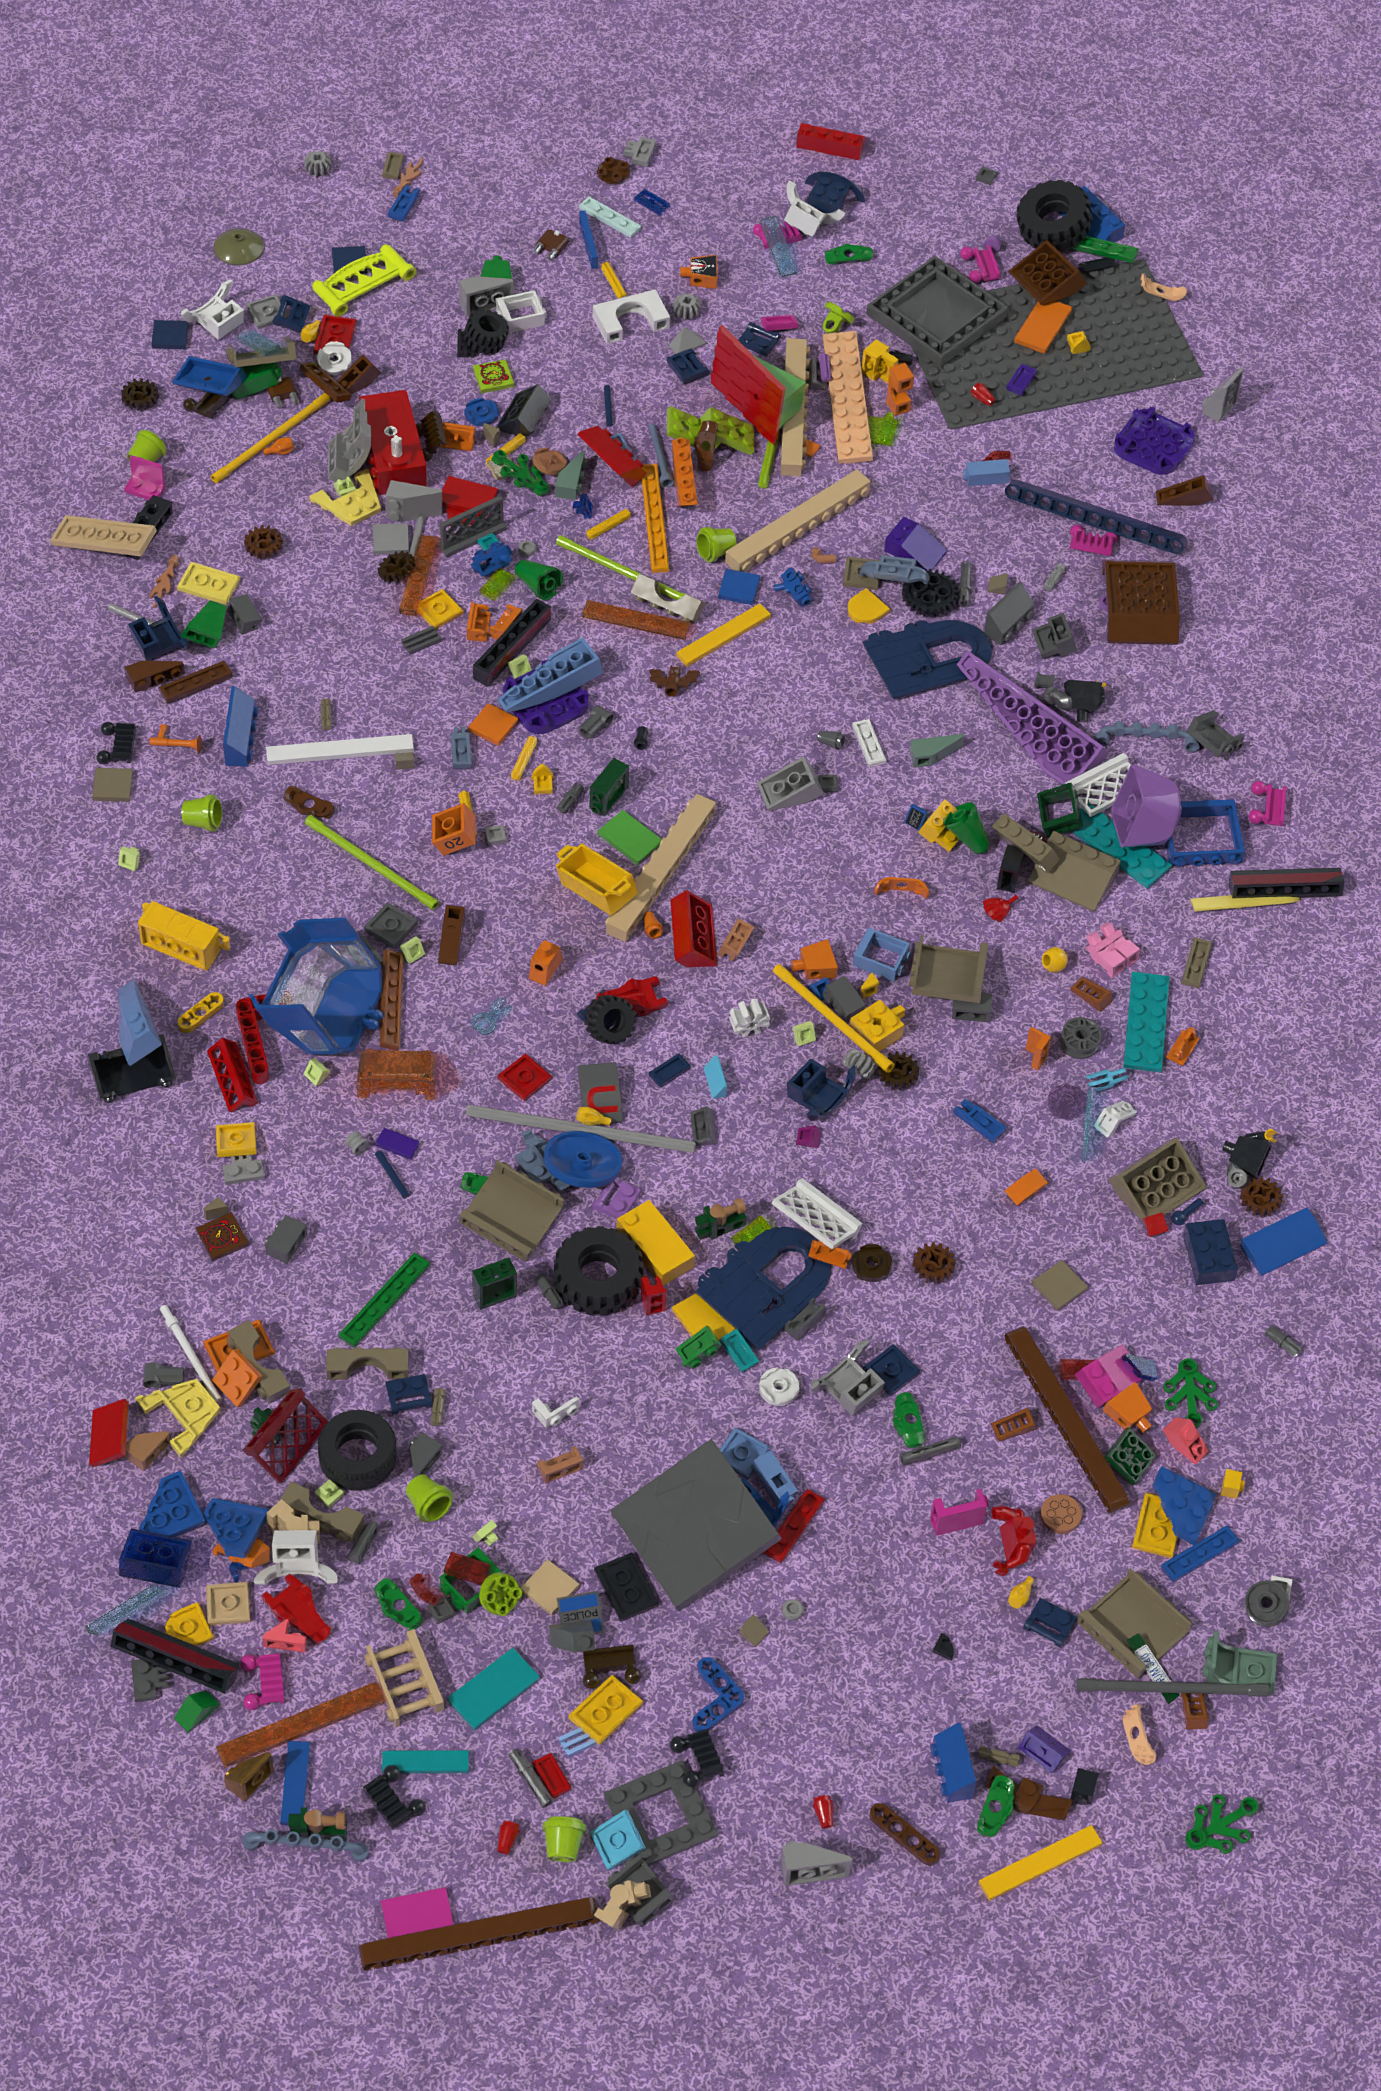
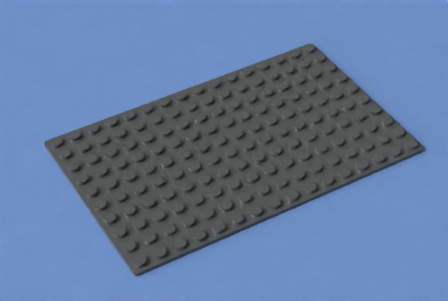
[911,259,1203,430]

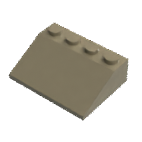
[1027,831,1120,912]
[1108,1137,1207,1223]

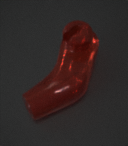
[983,450,1010,461]
[409,1573,439,1605]

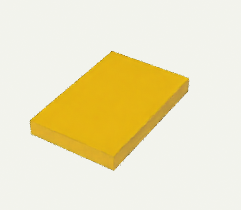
[672,1294,735,1345]
[1132,1492,1177,1558]
[568,1675,643,1746]

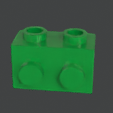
[675,1325,722,1369]

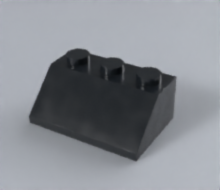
[496,384,551,436]

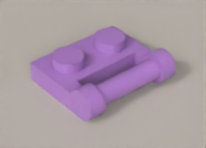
[591,1177,641,1219]

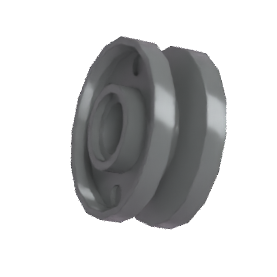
[1060,1017,1102,1059]
[1244,1580,1289,1627]

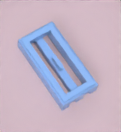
[559,1728,607,1758]

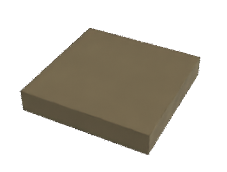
[843,556,880,590]
[92,768,133,802]
[1032,1260,1088,1311]

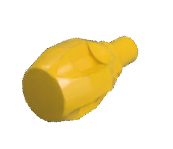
[300,320,321,343]
[576,1107,611,1126]
[1008,1576,1034,1609]

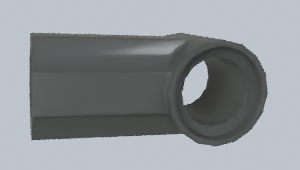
[579,705,614,739]
[143,1362,184,1389]

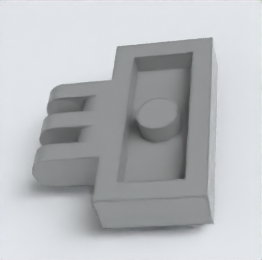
[623,137,656,167]
[222,1155,264,1185]

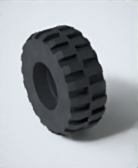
[1016,180,1093,251]
[554,1226,644,1316]

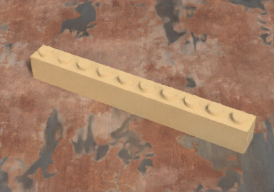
[780,338,810,476]
[725,469,871,572]
[605,794,716,942]

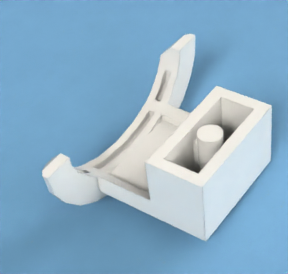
[784,181,845,237]
[181,280,244,340]
[254,1530,338,1585]

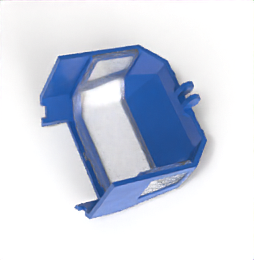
[248,917,384,1054]

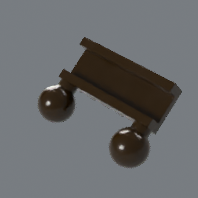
[183,376,232,419]
[416,411,447,462]
[582,1644,642,1689]

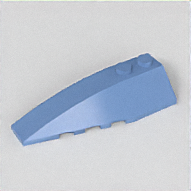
[497,637,604,713]
[118,979,162,1066]

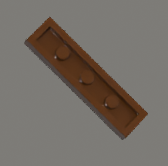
[300,362,351,403]
[159,661,233,704]

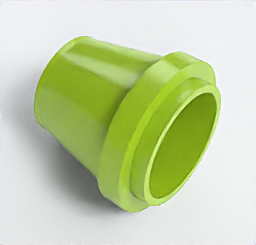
[126,430,167,462]
[696,527,737,562]
[181,794,222,831]
[405,1475,453,1522]
[542,1816,586,1862]

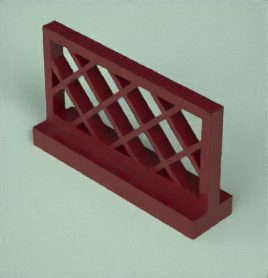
[242,1389,328,1484]

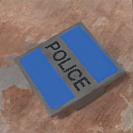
[556,1590,605,1634]

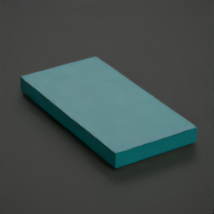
[447,1647,540,1731]

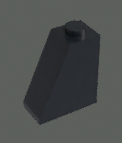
[997,844,1025,893]

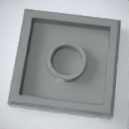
[245,294,289,330]
[373,523,409,555]

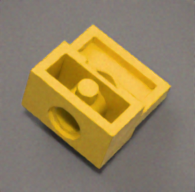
[861,339,898,383]
[918,799,959,852]

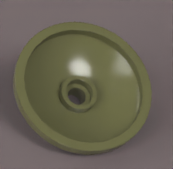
[214,228,264,266]

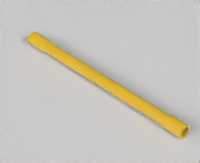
[210,393,330,484]
[773,964,894,1073]

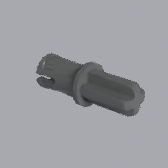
[557,782,584,813]
[535,1273,563,1309]
[1265,1325,1302,1357]

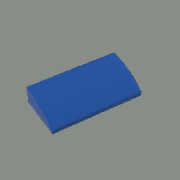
[172,356,247,396]
[1240,1207,1327,1276]

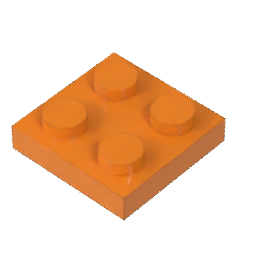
[212,1349,263,1407]

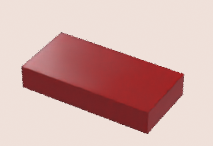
[532,1753,572,1799]

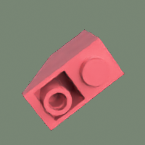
[1163,1417,1209,1464]

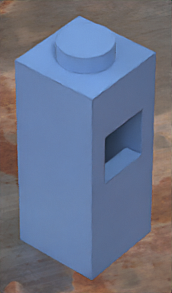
[963,459,1010,486]
[751,1450,798,1506]

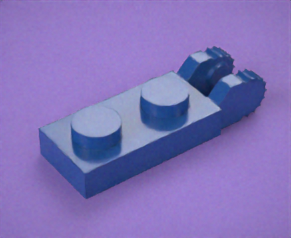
[388,185,420,222]
[953,1099,1006,1143]

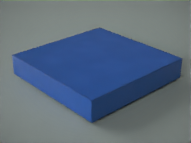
[718,569,760,605]

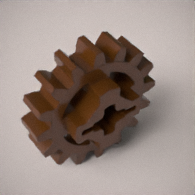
[244,525,283,559]
[1239,1176,1283,1217]
[912,1242,956,1284]

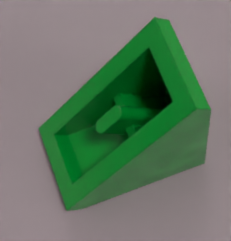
[174,1690,220,1733]

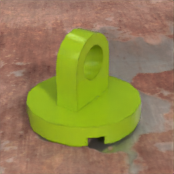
[823,302,855,333]

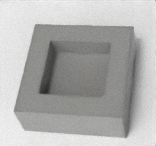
[485,825,506,846]

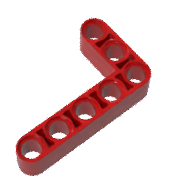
[236,991,291,1085]

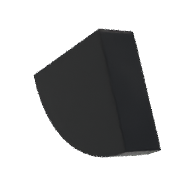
[933,1632,954,1661]

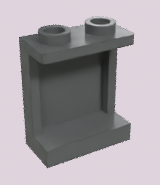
[1187,710,1245,758]
[605,1855,675,1927]

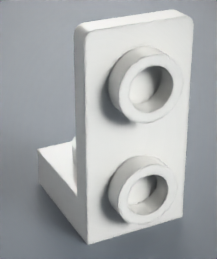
[1094,1101,1137,1138]
[532,1396,580,1429]

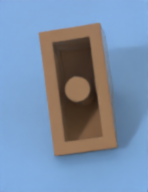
[125,1431,170,1471]

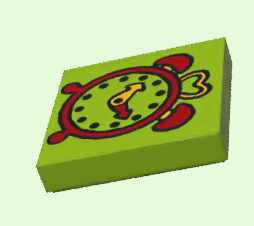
[473,359,514,394]

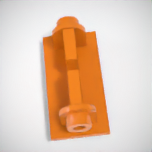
[1166,1027,1200,1066]
[808,1239,852,1269]

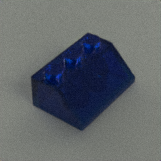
[119,1529,192,1588]

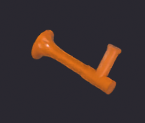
[149,724,202,754]

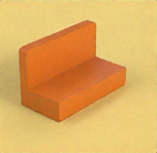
[1025,1027,1051,1071]

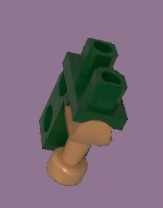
[695,1197,747,1240]
[288,1807,348,1841]

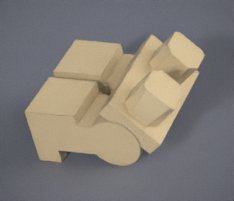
[267,1499,320,1544]
[594,1880,651,1930]

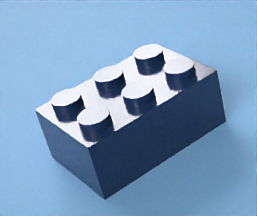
[1183,1219,1238,1285]

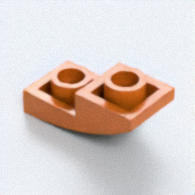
[1005,1168,1048,1207]

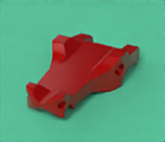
[596,976,668,1017]
[261,1573,331,1645]

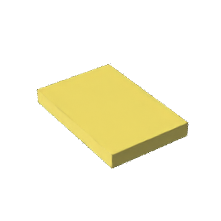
[177,562,240,605]

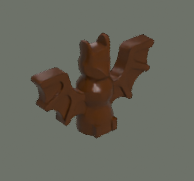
[649,665,700,697]

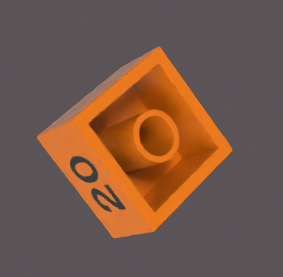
[432,803,476,856]

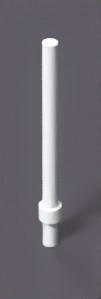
[160,1305,222,1403]

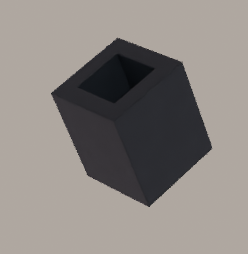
[1070,1768,1099,1805]

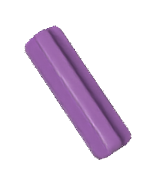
[819,353,831,383]

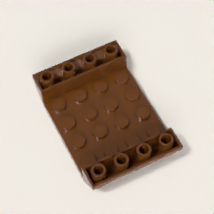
[1102,559,1180,644]

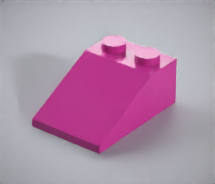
[1075,1344,1145,1408]

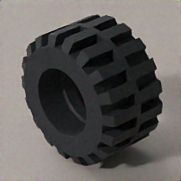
[463,309,509,355]
[584,995,637,1045]

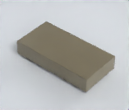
[382,152,404,180]

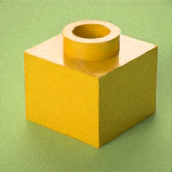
[1220,1469,1245,1499]

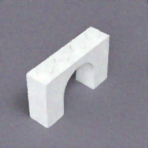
[593,289,670,344]

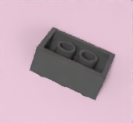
[984,582,1034,645]

